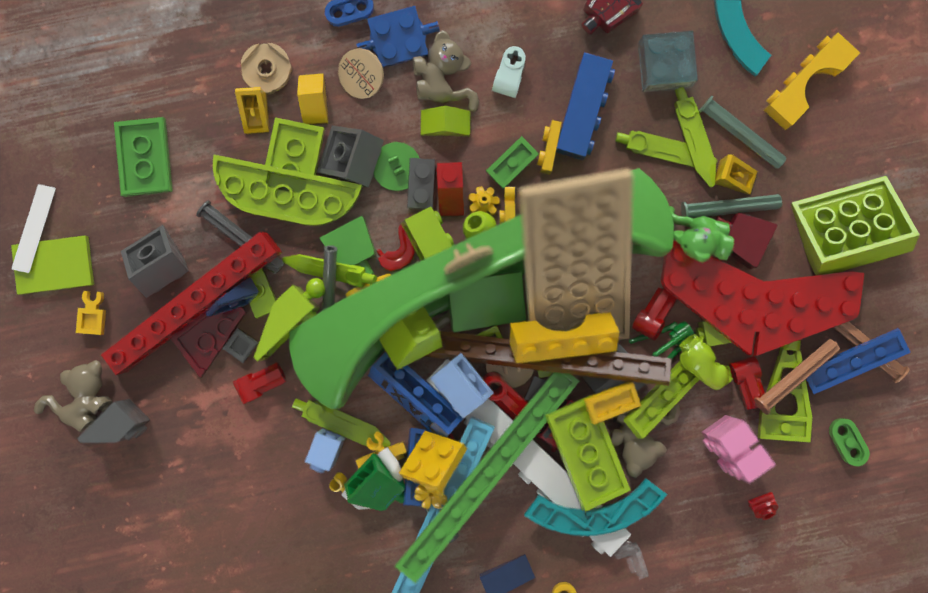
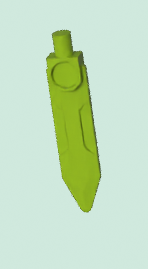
[674,87,716,187]
[615,131,717,167]
[281,254,377,288]
[292,398,391,447]

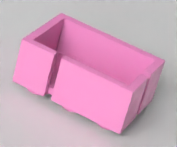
[702,415,775,483]

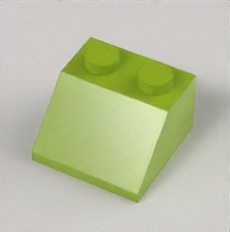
[379,306,442,370]

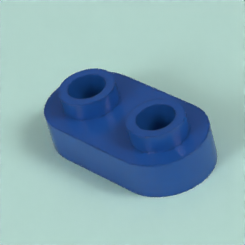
[325,0,374,27]

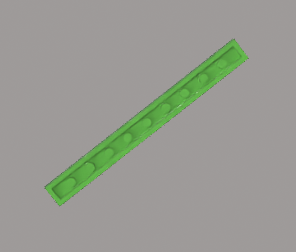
[395,372,579,584]

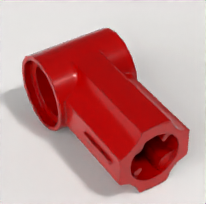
[632,287,677,341]
[729,356,765,410]
[232,362,287,405]
[483,371,528,419]

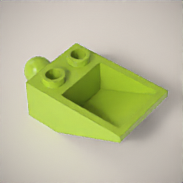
[254,278,325,361]

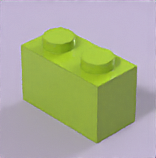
[401,207,454,261]

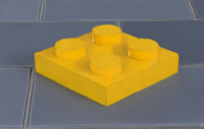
[399,431,468,493]

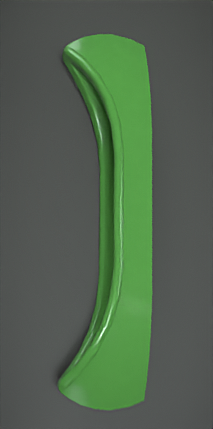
[289,168,674,409]

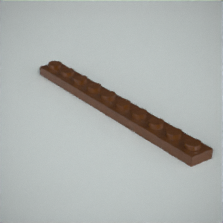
[425,331,671,386]

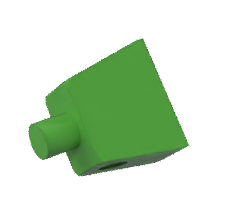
[320,216,377,274]

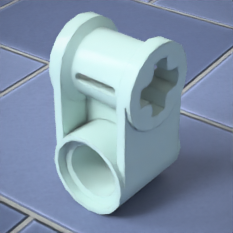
[492,46,526,98]

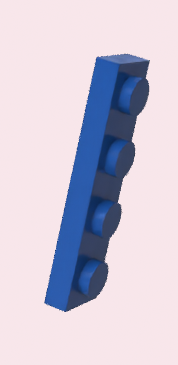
[806,328,911,394]

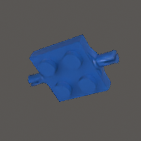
[356,6,440,68]

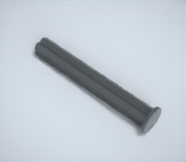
[196,200,284,274]

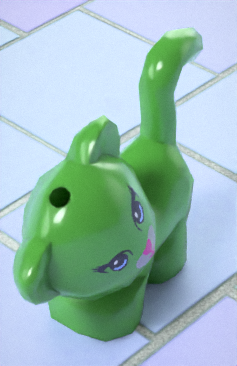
[669,206,734,262]

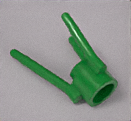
[629,321,694,360]

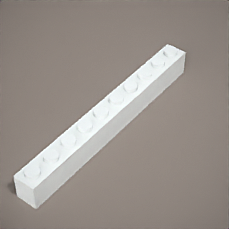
[426,359,631,557]

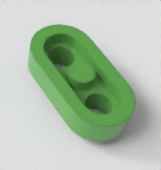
[829,418,870,466]

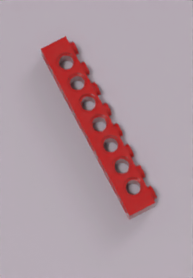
[101,232,283,375]

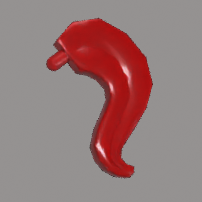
[377,225,414,272]

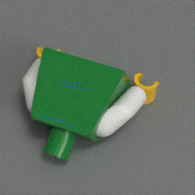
[329,432,405,511]

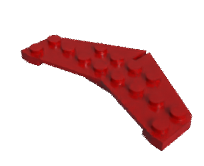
[661,240,865,356]

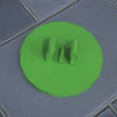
[374,142,419,191]

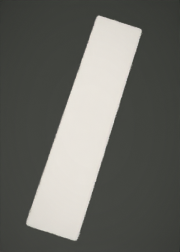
[12,184,56,273]

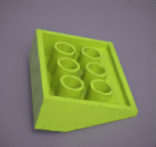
[791,176,920,275]

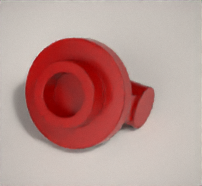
[748,492,779,520]

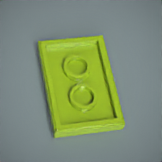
[11,235,94,295]

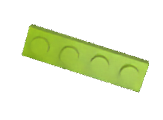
[623,361,699,439]

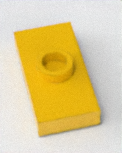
[584,381,641,425]

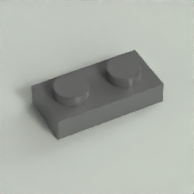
[407,158,435,209]

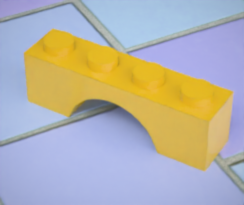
[764,33,860,130]
[510,312,619,363]

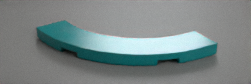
[714,0,771,76]
[524,478,668,536]

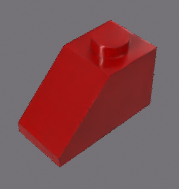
[437,162,464,217]

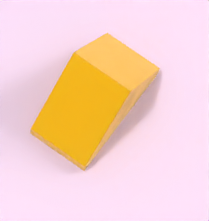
[297,73,328,125]
[235,87,269,134]
[715,154,758,194]

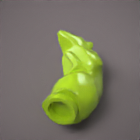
[680,334,733,390]

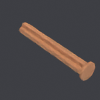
[832,321,910,383]
[754,339,840,415]

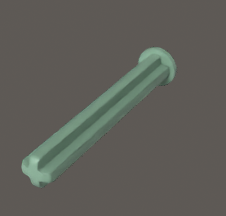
[699,95,787,169]
[681,194,782,218]

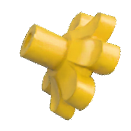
[468,186,500,215]
[414,485,447,509]

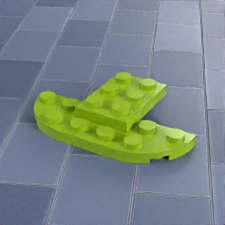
[213,117,363,226]

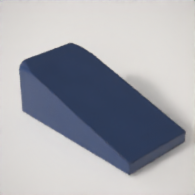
[206,277,259,317]
[479,554,535,593]

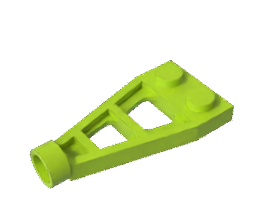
[758,340,812,442]

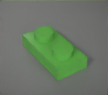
[486,136,539,189]

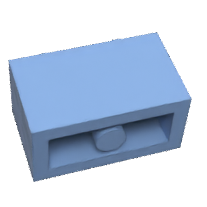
[430,353,493,418]
[305,428,346,473]

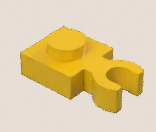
[499,187,515,224]
[76,291,106,335]

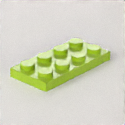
[545,395,630,511]

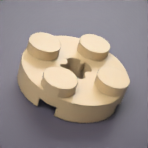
[241,43,292,95]

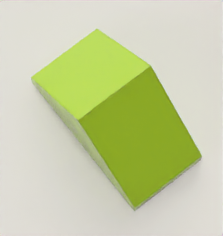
[421,106,470,136]

